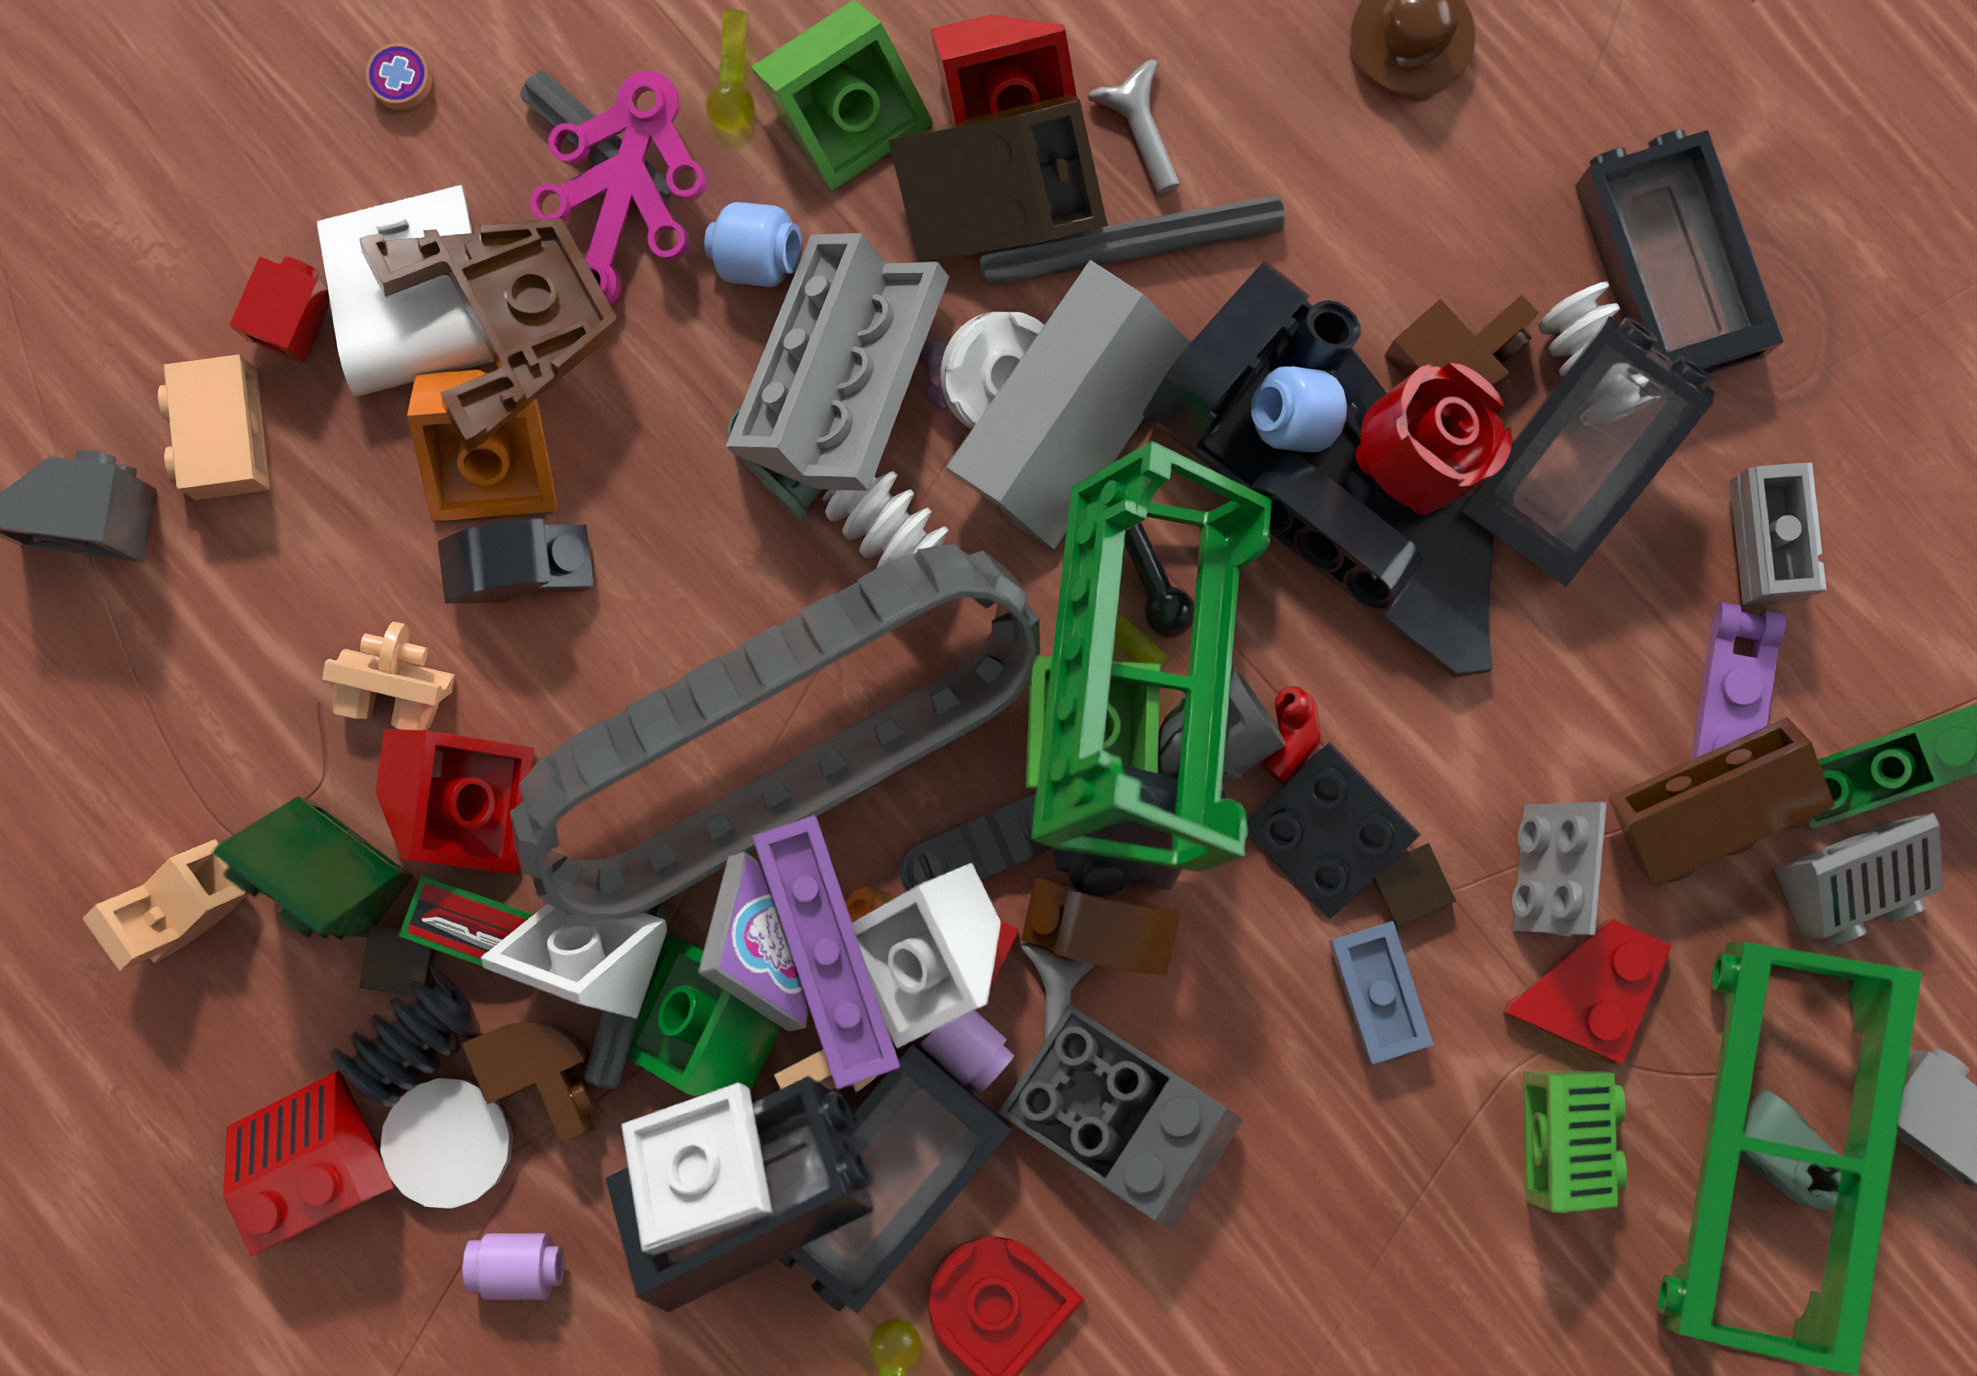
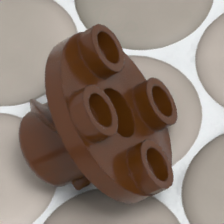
[1350,0,1476,101]

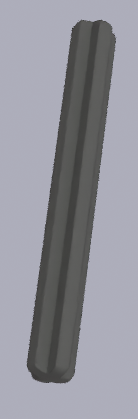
[979,195,1286,285]

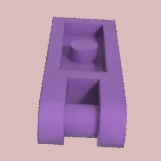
[1691,602,1786,760]

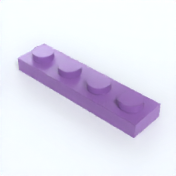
[752,815,900,1089]

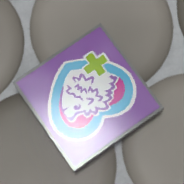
[698,852,810,1031]

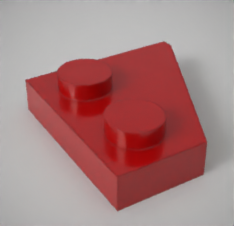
[1503,919,1672,1064]

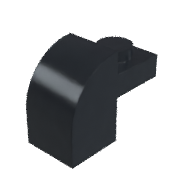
[438,519,594,604]

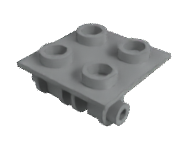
[1512,802,1606,937]

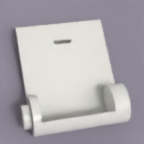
[317,185,495,397]

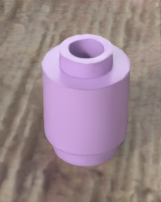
[918,1010,1014,1094]
[463,1233,564,1300]

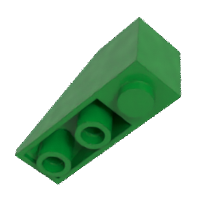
[1809,702,1977,830]

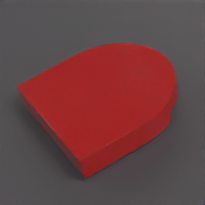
[928,1236,1085,1376]

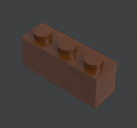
[1608,717,1835,887]

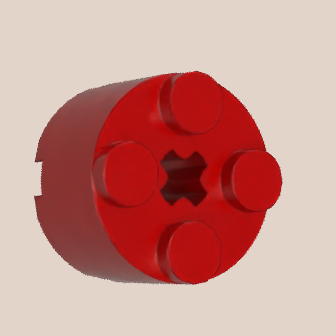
[1356,363,1512,515]

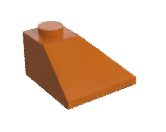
[407,370,558,522]

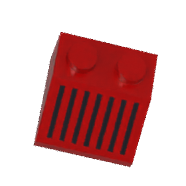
[223,1071,394,1257]

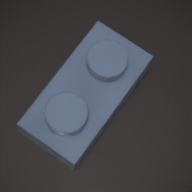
[1329,921,1434,1065]

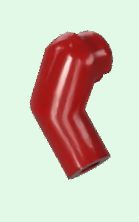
[1261,686,1322,784]

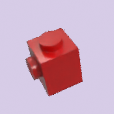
[229,256,330,363]

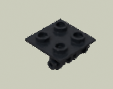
[1246,742,1421,919]

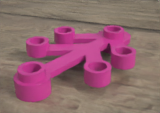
[530,70,708,307]

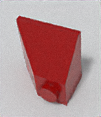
[930,14,1077,123]
[375,729,534,874]

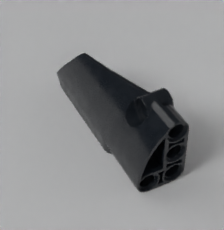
[1142,261,1494,678]

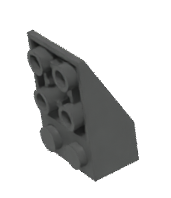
[998,1004,1244,1230]

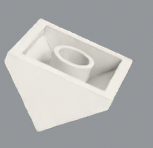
[481,903,667,1018]

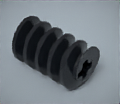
[330,967,480,1107]

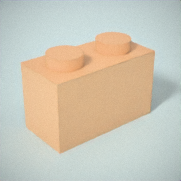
[158,354,270,500]

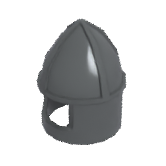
[1157,666,1286,783]

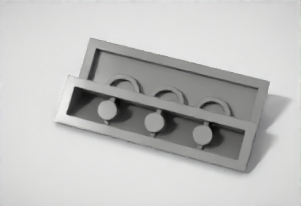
[726,233,949,491]
[946,260,1191,552]

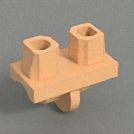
[322,621,455,730]

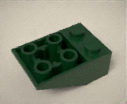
[212,796,414,940]

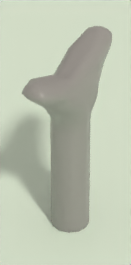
[1087,60,1180,194]
[1021,942,1096,1042]

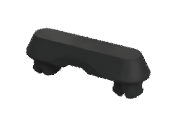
[899,793,1053,892]

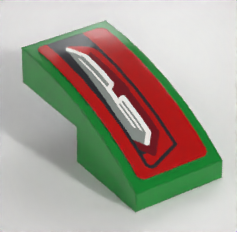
[398,875,534,966]

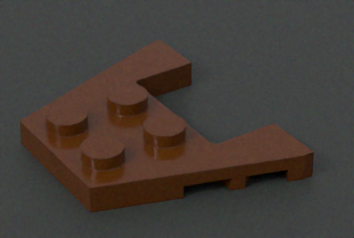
[359,218,618,452]

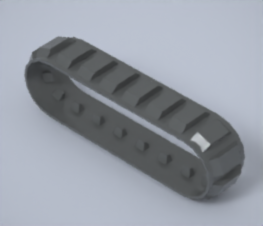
[510,544,1040,921]

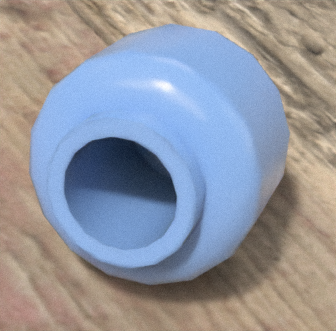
[704,202,802,288]
[1251,367,1347,452]

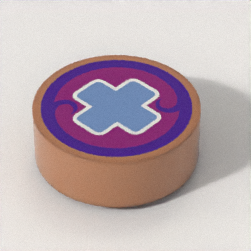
[366,43,432,110]

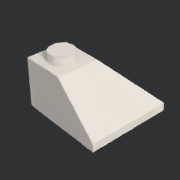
[852,863,1001,1048]

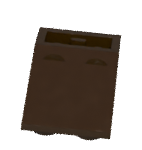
[888,94,1108,263]

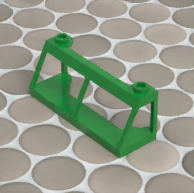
[1031,441,1272,872]
[1657,942,1922,1376]

